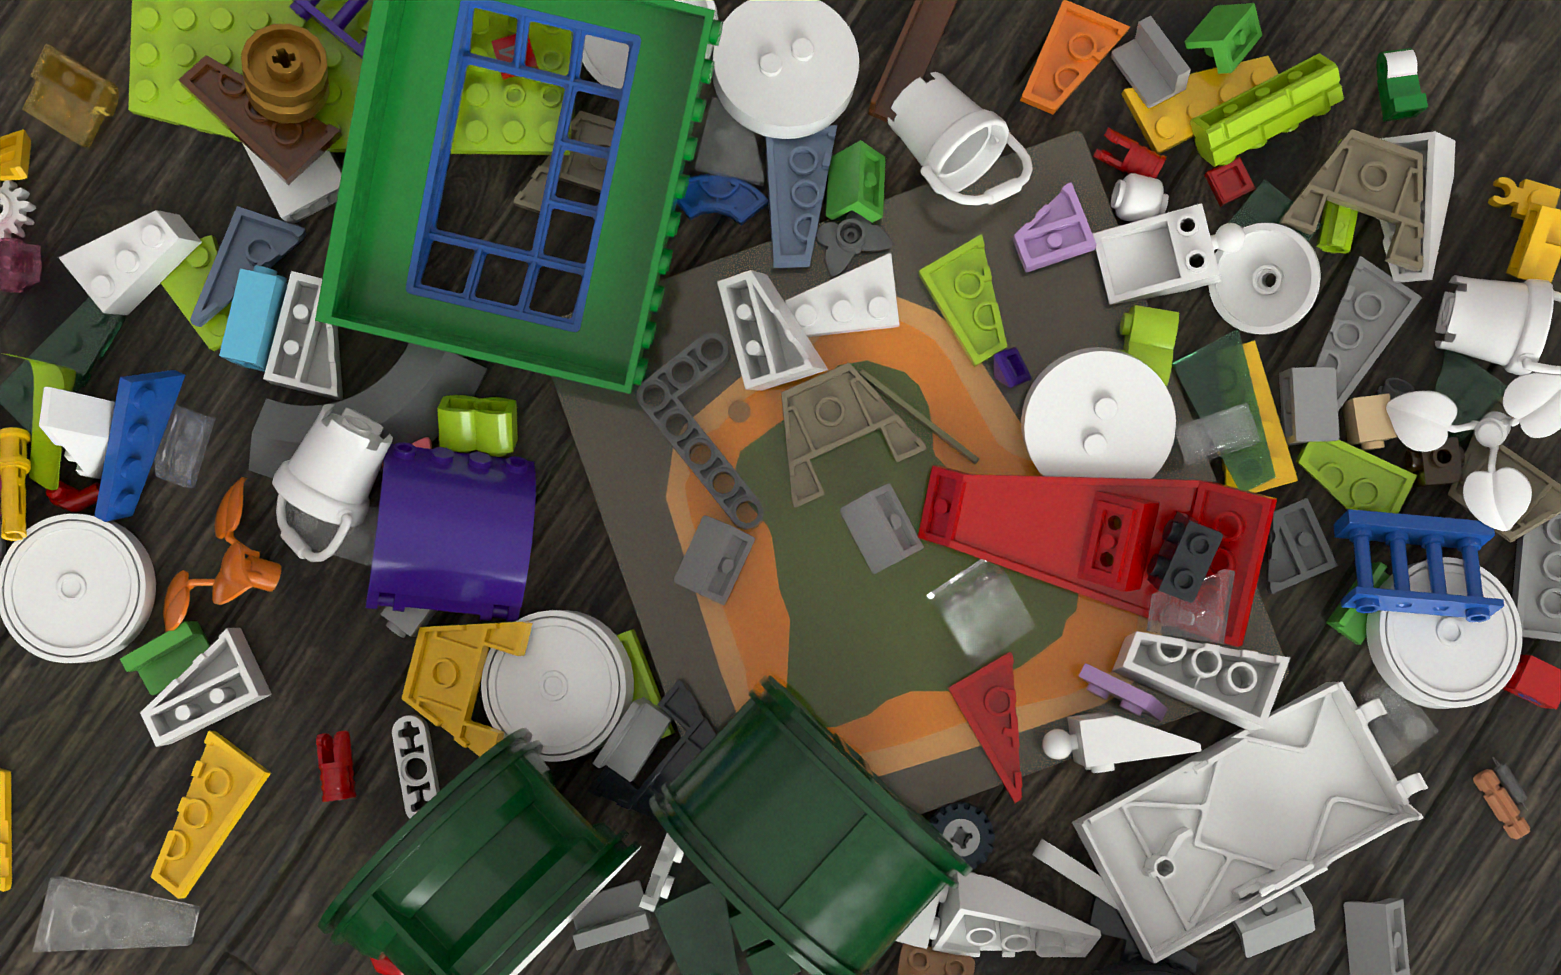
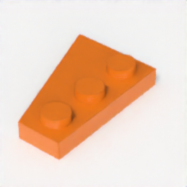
[1020,0,1130,115]

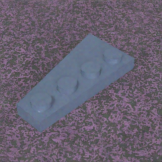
[765,125,837,268]

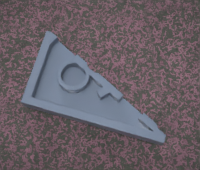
[190,206,306,327]

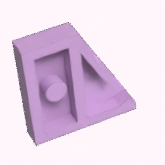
[1013,182,1097,273]
[1079,663,1168,722]

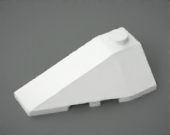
[1376,131,1455,283]
[39,387,115,479]
[932,871,1101,957]

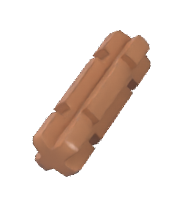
[1473,769,1530,839]

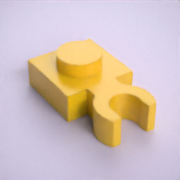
[1488,177,1561,220]

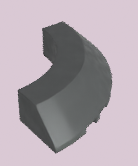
[248,343,488,478]

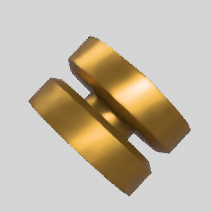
[241,24,329,123]

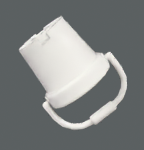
[888,72,1033,205]
[1435,275,1561,376]
[272,404,393,562]

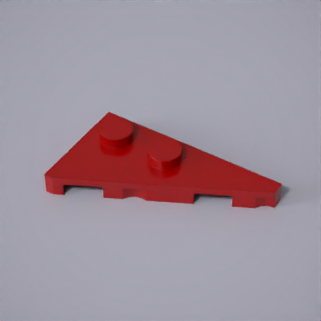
[947,652,1022,803]

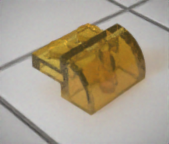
[22,44,119,147]

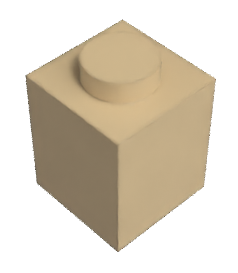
[1342,393,1397,451]

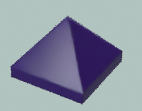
[994,347,1032,388]

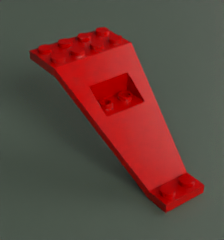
[918,465,1277,647]

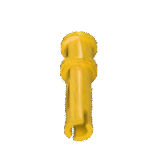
[0,427,31,541]

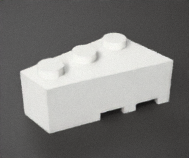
[59,210,202,315]
[717,270,828,391]
[263,271,343,401]
[140,628,272,747]

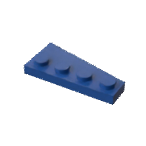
[94,370,186,522]

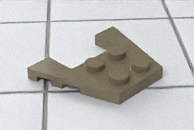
[514,111,616,214]
[1279,129,1423,272]
[781,362,927,509]
[1448,390,1561,543]

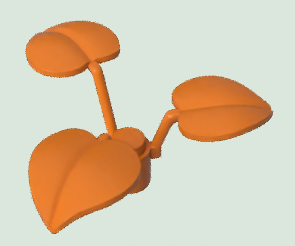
[163,477,281,632]

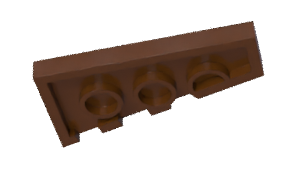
[179,55,342,186]

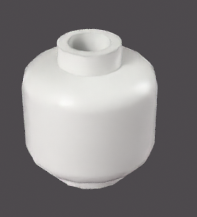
[1111,173,1169,222]

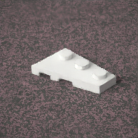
[785,253,899,337]

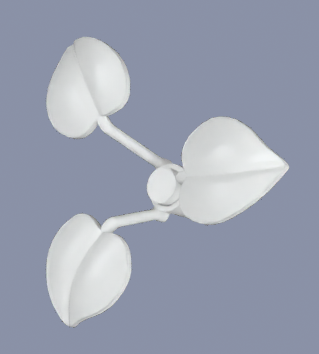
[1386,373,1561,531]

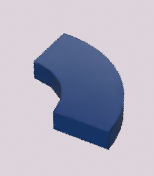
[677,174,769,225]

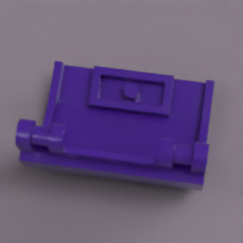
[366,442,536,623]

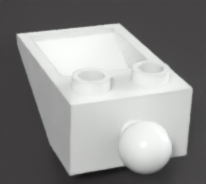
[1092,203,1245,305]
[1042,712,1201,773]

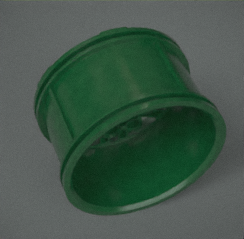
[649,675,973,975]

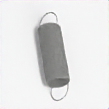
[1492,757,1528,811]

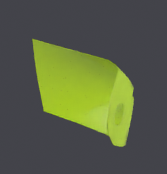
[1,353,76,490]

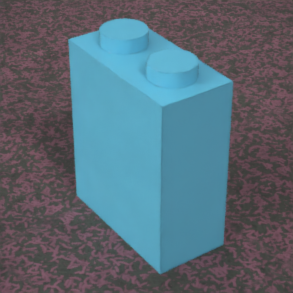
[219,266,288,372]

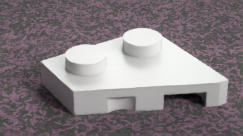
[639,833,684,912]

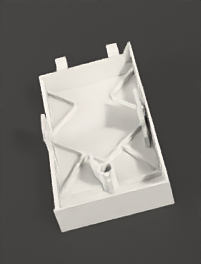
[1072,682,1428,963]

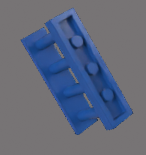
[1334,509,1504,622]

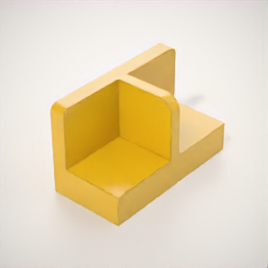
[1506,202,1561,283]

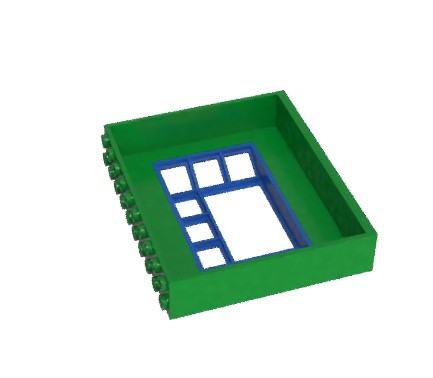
[315,0,723,394]

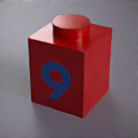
[1502,655,1561,709]

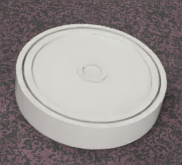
[712,0,859,139]
[1021,347,1176,479]
[0,514,156,663]
[1366,557,1522,709]
[481,610,634,762]

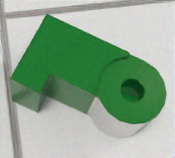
[1376,48,1428,122]

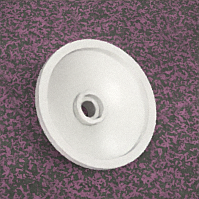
[1208,223,1321,334]

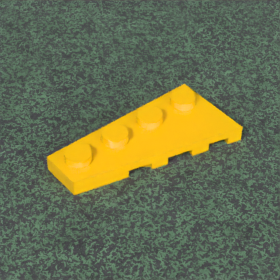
[1121,56,1278,154]
[1216,340,1298,493]
[150,730,271,899]

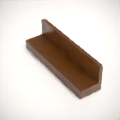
[868,0,958,123]

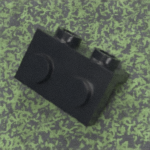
[1147,511,1223,603]

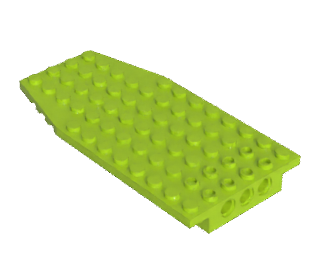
[128,0,575,155]

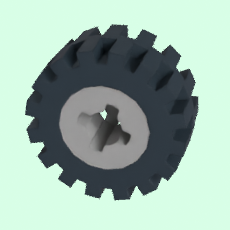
[929,801,995,870]

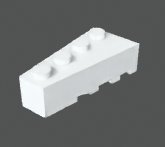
[1112,631,1290,731]

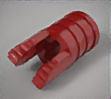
[1093,127,1167,179]
[316,730,357,802]

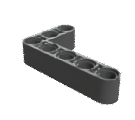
[637,332,764,530]

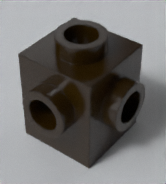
[1405,437,1465,488]

